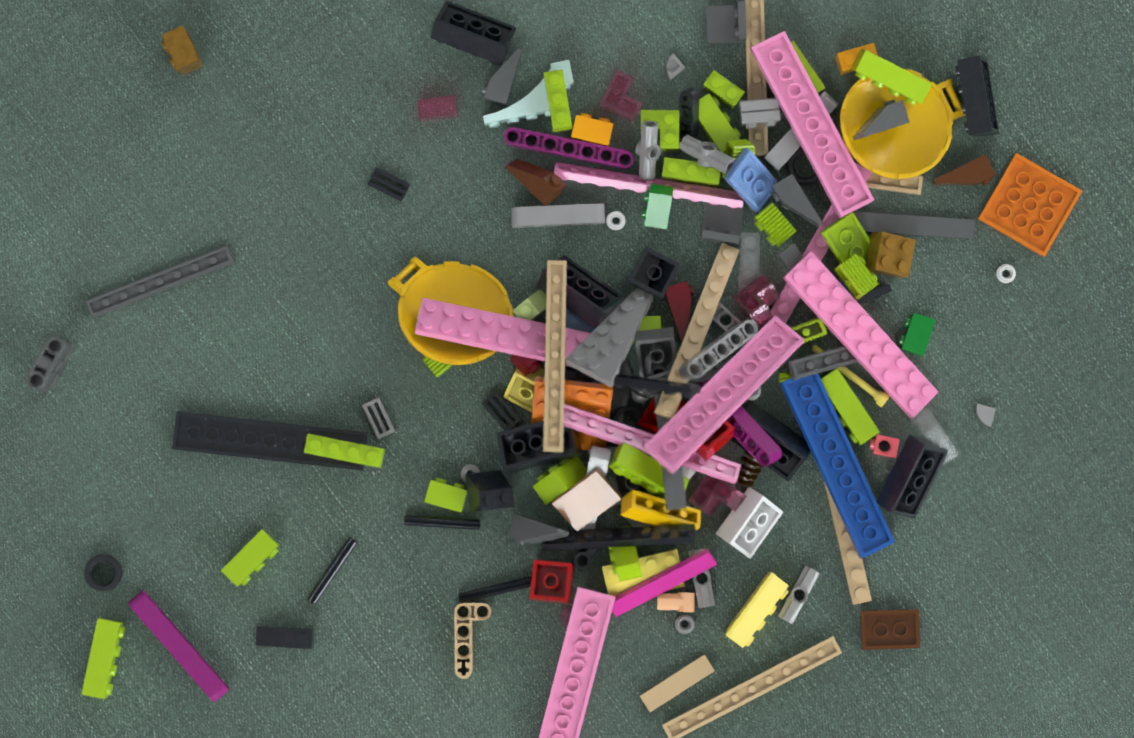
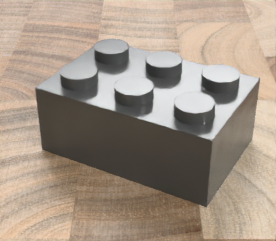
[635,327,676,393]

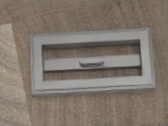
[362,397,396,440]

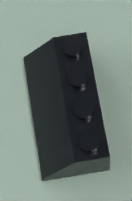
[430,0,517,65]
[955,55,999,137]
[537,255,624,329]
[730,402,811,481]
[497,421,583,473]
[876,434,948,519]

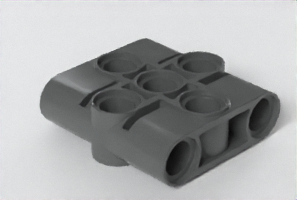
[27,335,73,393]

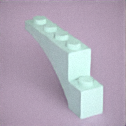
[483,60,574,128]

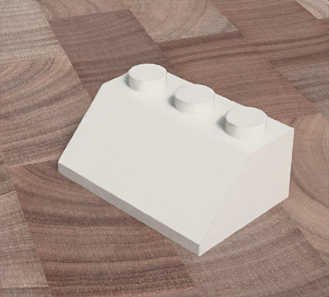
[716,487,783,559]

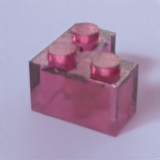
[600,70,643,124]
[732,274,781,330]
[688,475,747,517]

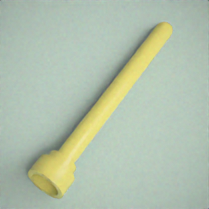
[811,345,890,408]

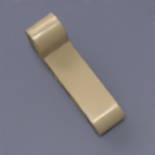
[454,602,491,679]

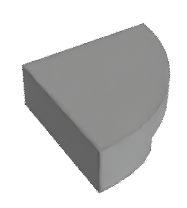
[666,53,685,81]
[976,403,996,427]

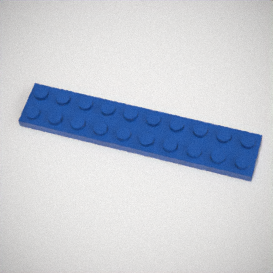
[780,374,895,559]

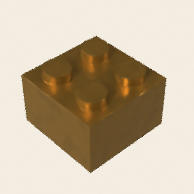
[161,25,203,75]
[865,232,916,278]

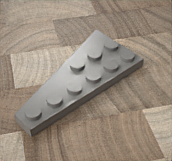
[565,287,653,388]

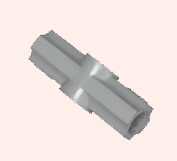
[636,121,661,180]
[679,135,735,174]
[688,548,715,608]
[778,565,820,624]

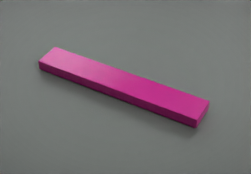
[612,549,717,617]

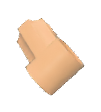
[657,592,695,612]

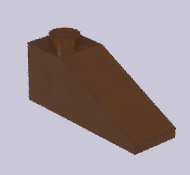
[932,154,996,186]
[505,159,566,206]

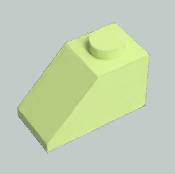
[513,290,546,321]

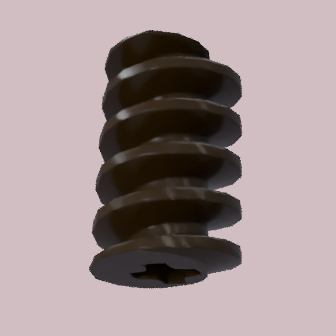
[737,450,764,487]

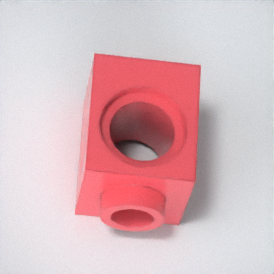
[869,435,900,459]

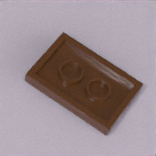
[860,609,920,650]

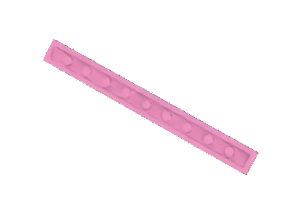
[554,162,744,208]
[760,163,872,329]
[564,404,741,484]

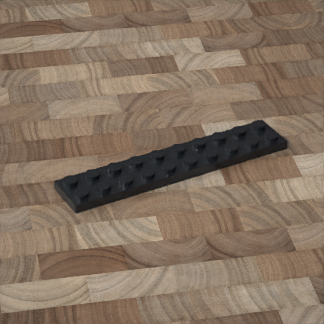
[172,411,368,471]

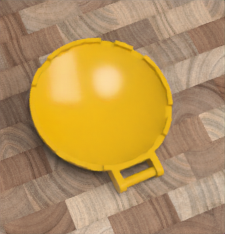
[840,69,966,179]
[388,257,513,365]

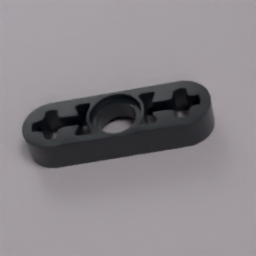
[679,87,699,139]

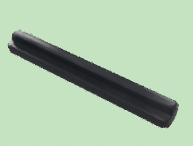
[404,515,480,530]
[307,537,357,604]
[458,576,532,603]

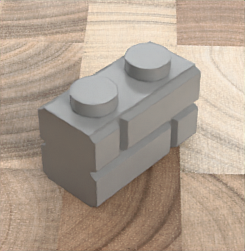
[739,98,780,129]

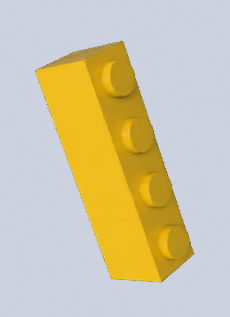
[621,490,701,530]

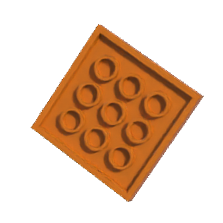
[978,153,1082,258]
[531,377,613,450]

